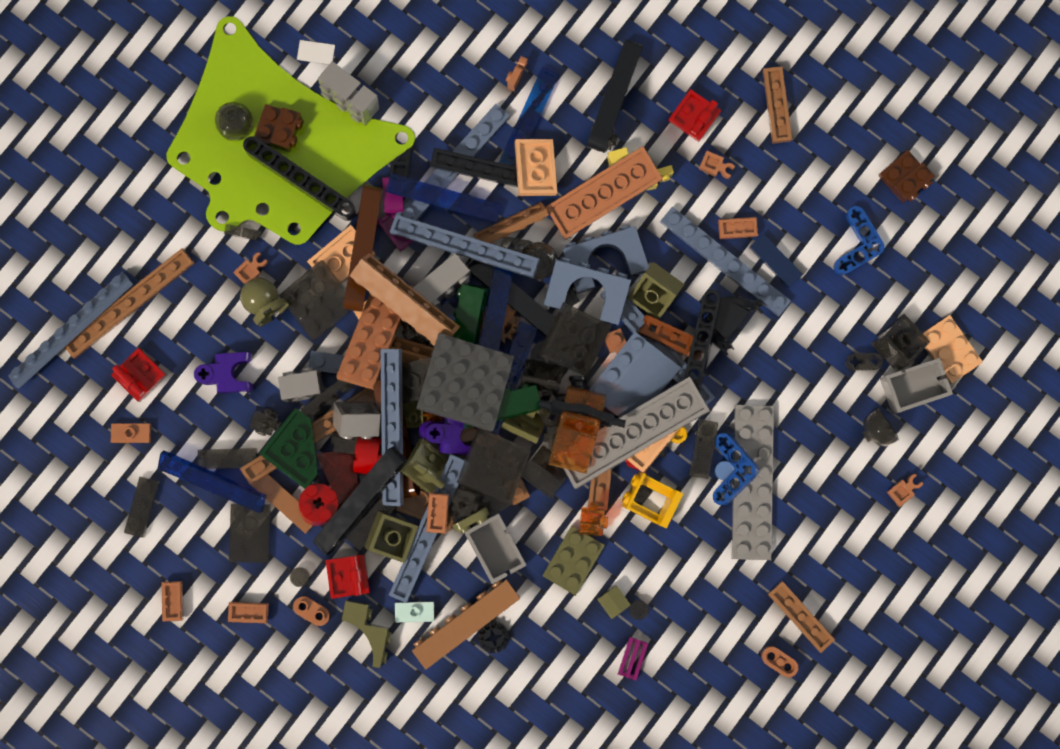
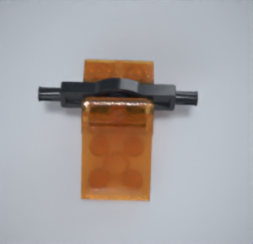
[538,385,626,474]

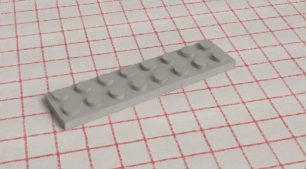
[556,377,710,489]
[731,405,774,560]

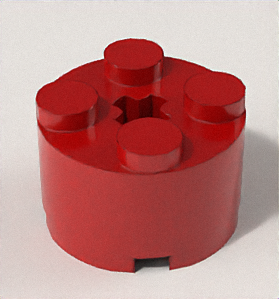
[353,437,382,474]
[298,484,338,526]

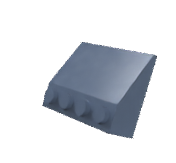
[587,332,681,417]

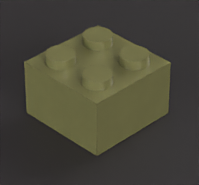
[628,262,685,320]
[364,510,419,563]

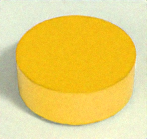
[671,427,687,444]

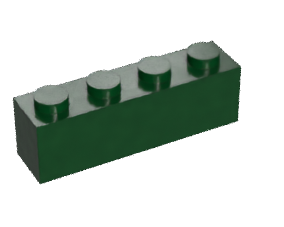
[453,283,489,345]
[463,384,541,429]

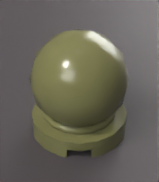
[240,277,289,327]

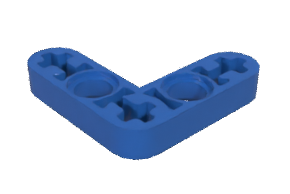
[833,206,885,275]
[713,433,759,505]

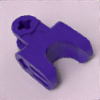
[194,352,254,393]
[419,417,475,455]

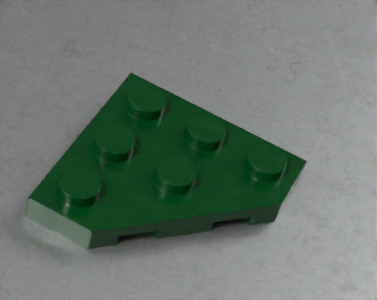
[259,408,318,489]

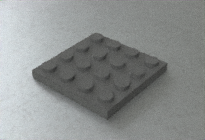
[416,333,514,432]

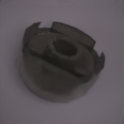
[215,101,254,141]
[521,242,558,280]
[862,407,899,446]

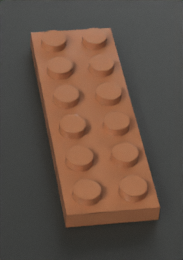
[546,146,663,240]
[336,285,413,390]

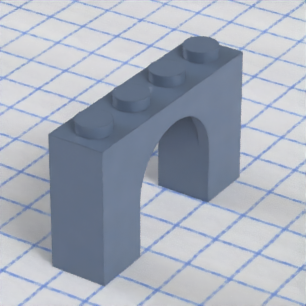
[562,225,649,295]
[544,257,631,325]

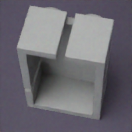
[318,61,379,125]
[413,253,471,308]
[880,358,953,414]
[464,513,527,584]

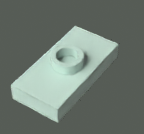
[395,601,434,623]

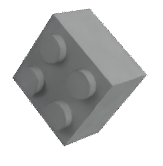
[278,368,325,403]
[333,402,381,439]

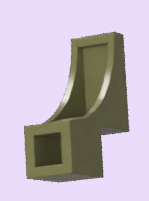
[342,600,392,668]

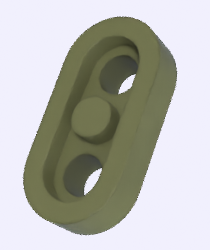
[452,507,490,534]

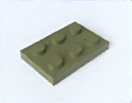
[542,526,605,596]

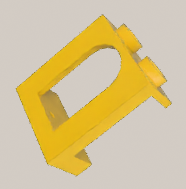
[622,472,683,529]

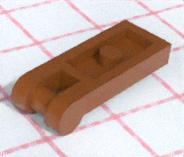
[638,315,694,355]

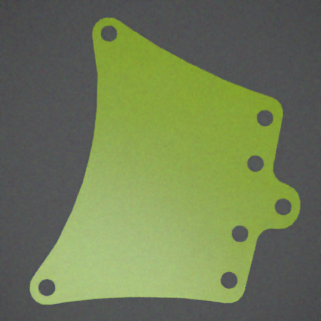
[166,16,415,245]

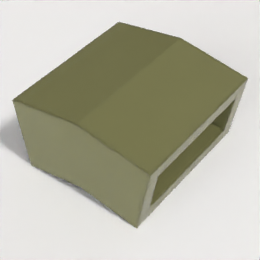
[597,585,631,619]

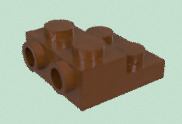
[254,104,304,152]
[878,150,935,203]

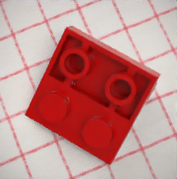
[668,89,721,142]
[111,348,167,402]
[326,554,370,599]

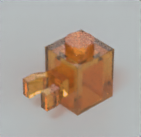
[579,502,608,536]

